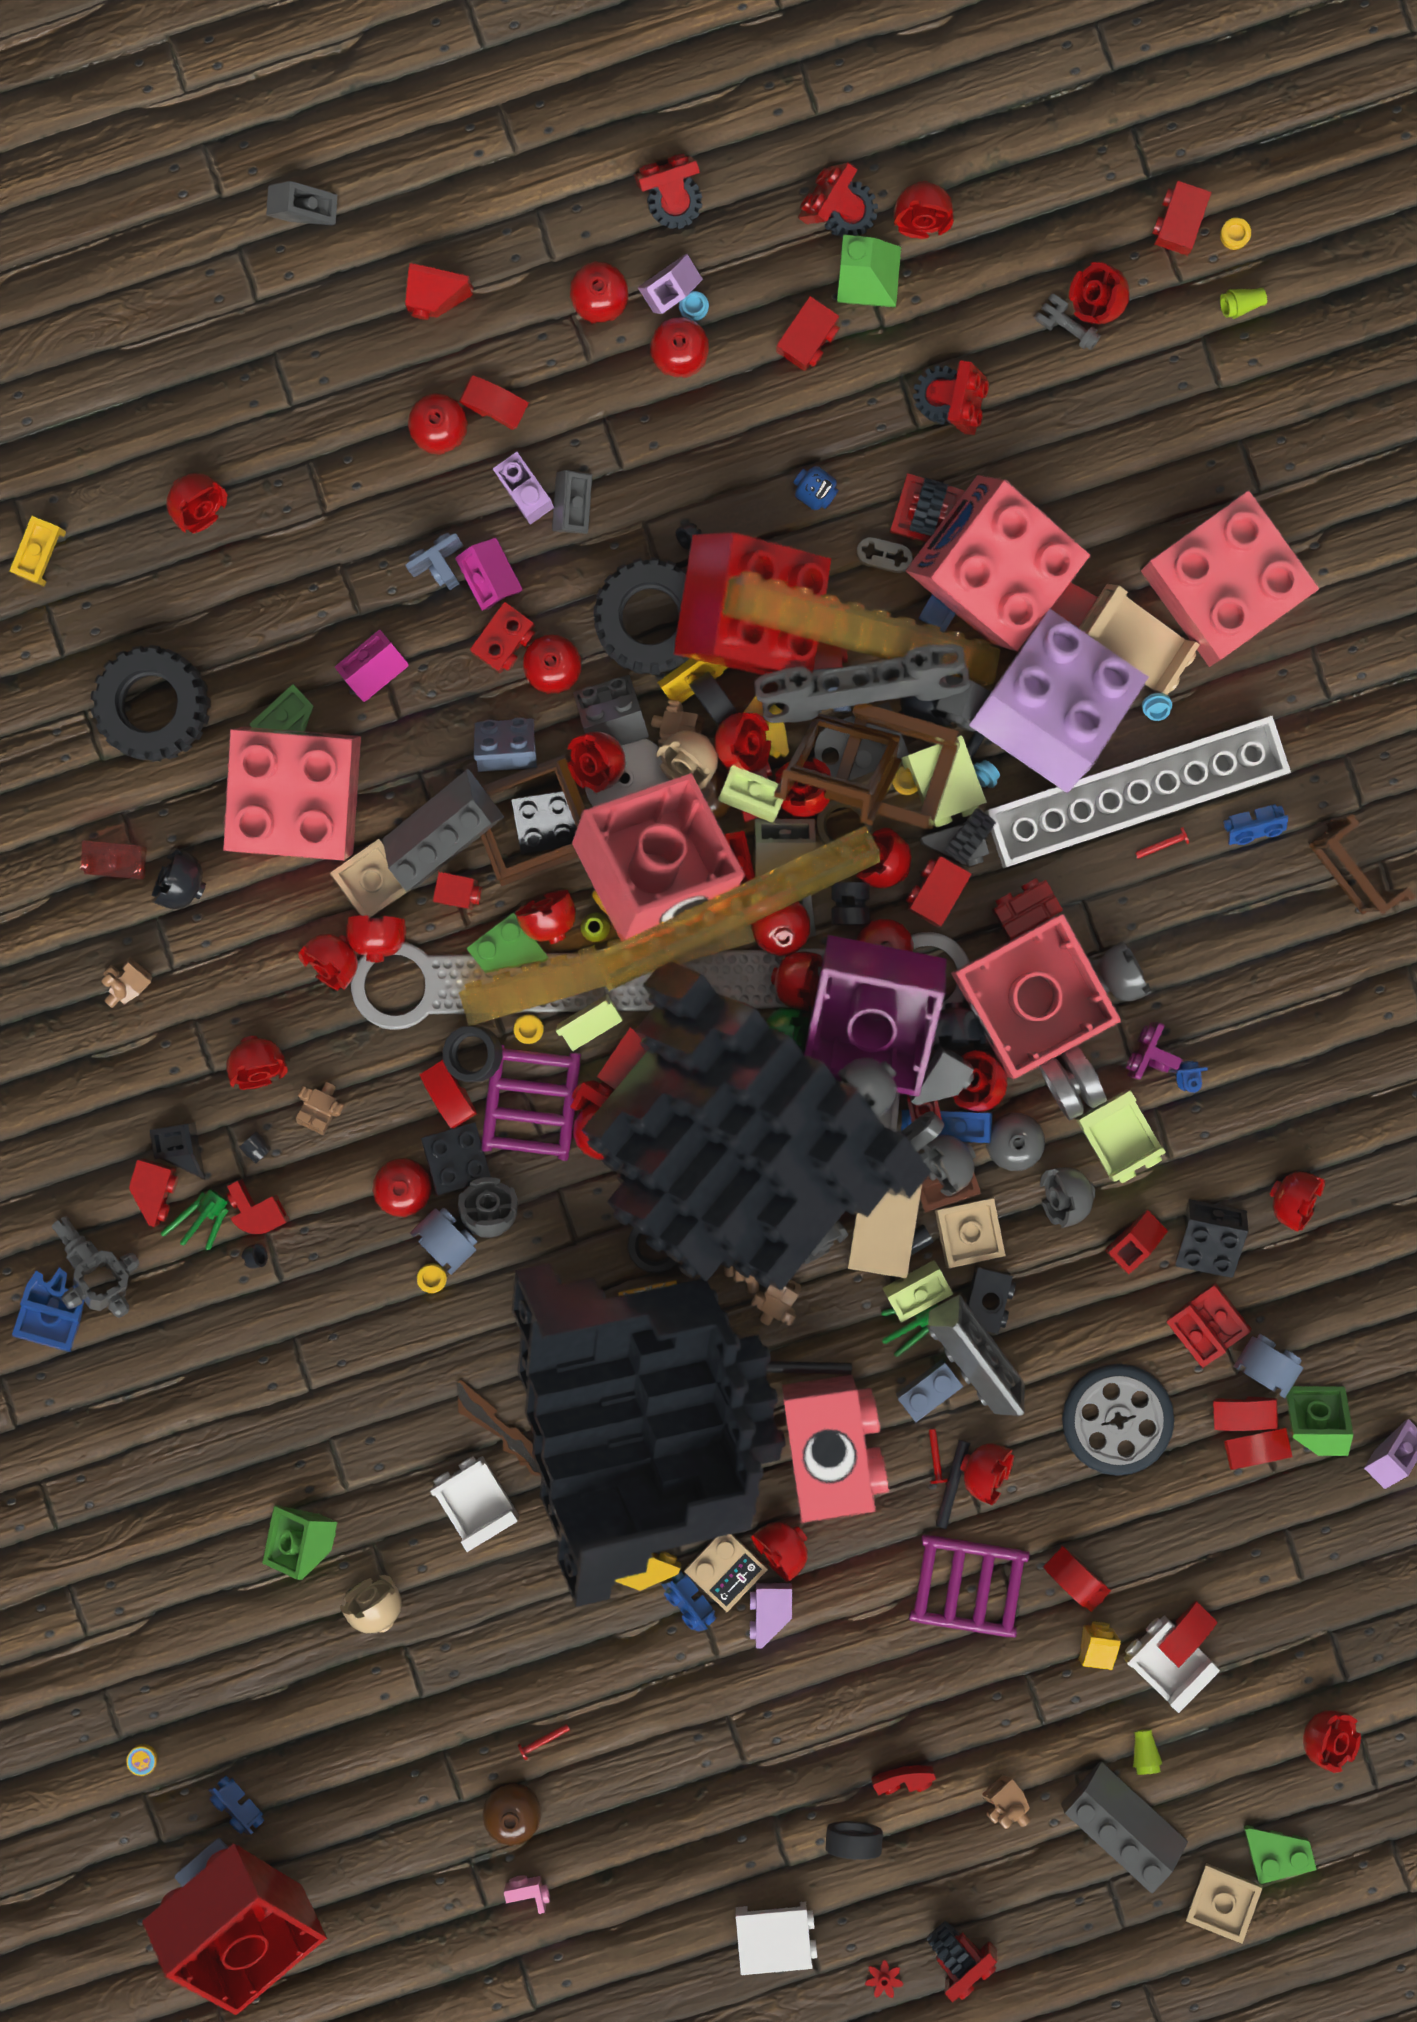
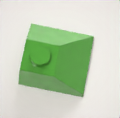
[837,235,901,308]
[1286,1386,1353,1456]
[262,1506,337,1580]

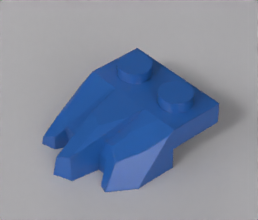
[12,1267,84,1352]

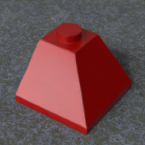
[405,263,474,320]

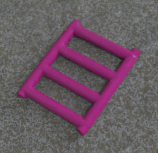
[481,1044,581,1161]
[909,1535,1030,1638]

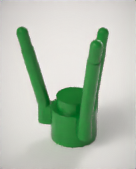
[161,1189,229,1250]
[881,1304,938,1357]

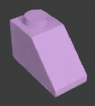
[1364,1419,1417,1489]

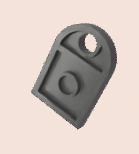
[814,702,909,781]

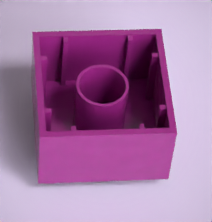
[803,935,947,1097]

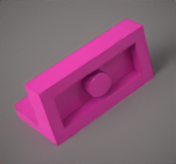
[455,538,522,611]
[335,630,409,702]

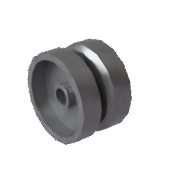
[1039,1045,1107,1121]

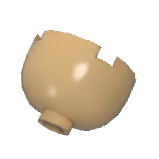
[656,731,718,790]
[340,1575,402,1633]

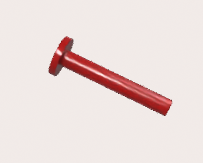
[1135,827,1190,859]
[929,1429,948,1484]
[517,1724,570,1761]

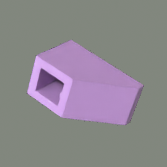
[638,254,703,314]
[493,452,554,525]
[750,1583,792,1648]

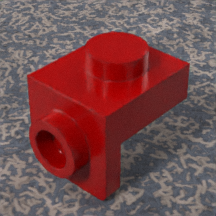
[570,1080,615,1111]

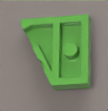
[250,684,314,731]
[466,912,549,973]
[1243,1825,1317,1885]

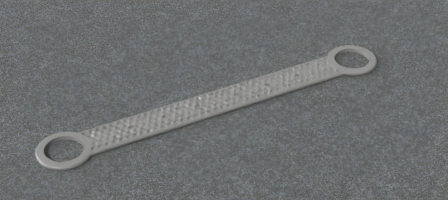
[351,932,970,1030]

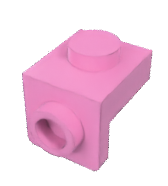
[504,1875,550,1914]

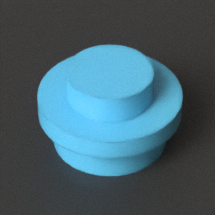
[679,291,709,321]
[1142,693,1172,721]
[973,760,1000,788]

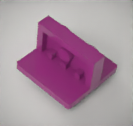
[1126,1022,1183,1080]

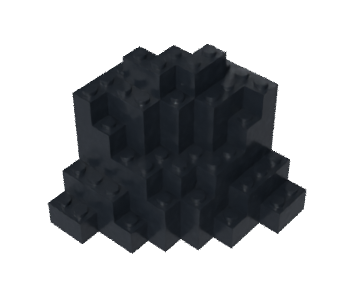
[582,959,932,1291]
[512,1263,786,1607]

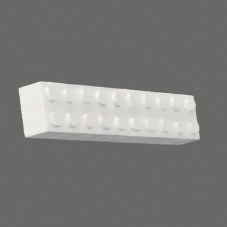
[985,716,1291,868]

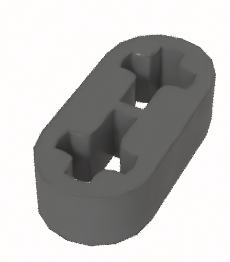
[856,537,912,573]
[899,1111,944,1151]

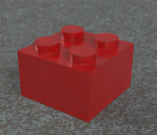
[906,856,971,927]

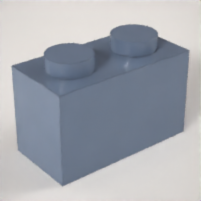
[896,1359,963,1422]

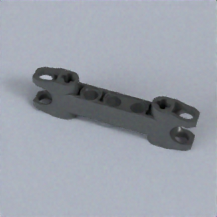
[755,644,970,723]

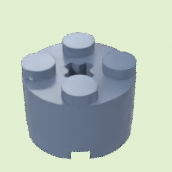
[410,1208,477,1275]
[1233,1334,1303,1398]

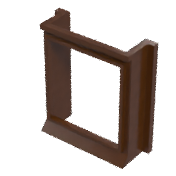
[824,703,960,829]
[774,713,902,825]
[481,754,586,886]
[1309,814,1416,915]

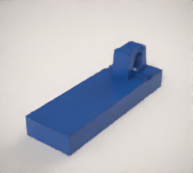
[901,1109,992,1143]

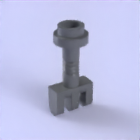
[1034,293,1101,350]

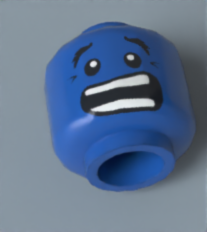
[793,466,839,510]

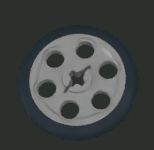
[1062,1364,1174,1476]

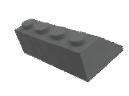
[383,769,504,892]
[927,1294,1025,1416]
[1061,1761,1188,1894]

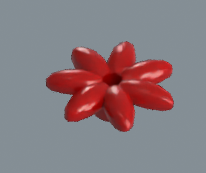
[865,1960,903,1998]

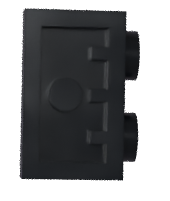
[1176,1199,1248,1278]

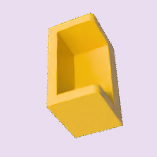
[10,516,66,586]

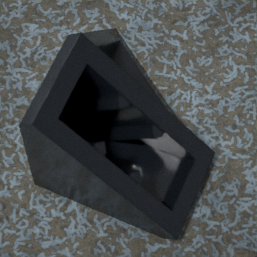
[149,1122,205,1180]

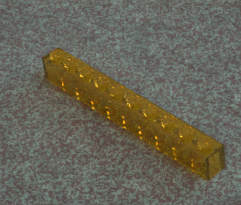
[723,572,1001,685]
[593,826,880,991]
[459,903,755,1026]

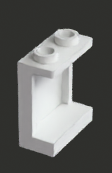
[430,1456,520,1552]
[1124,1615,1220,1713]
[736,1902,817,1975]

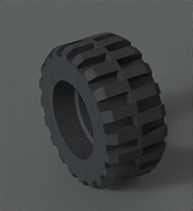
[593,557,691,675]
[91,645,211,762]

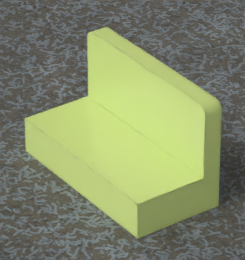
[718,765,783,823]
[556,994,623,1051]
[883,1260,953,1322]

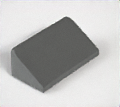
[552,470,592,534]

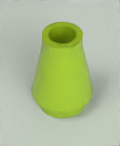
[1220,287,1267,319]
[581,913,610,942]
[1133,1729,1163,1775]

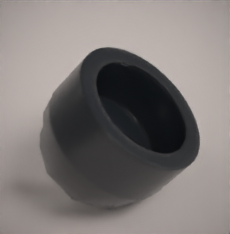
[676,523,702,549]
[241,1244,268,1269]

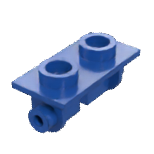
[1224,804,1288,845]
[1169,1061,1207,1093]
[661,1571,716,1632]
[208,1776,264,1835]

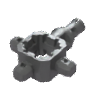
[52,1216,140,1318]

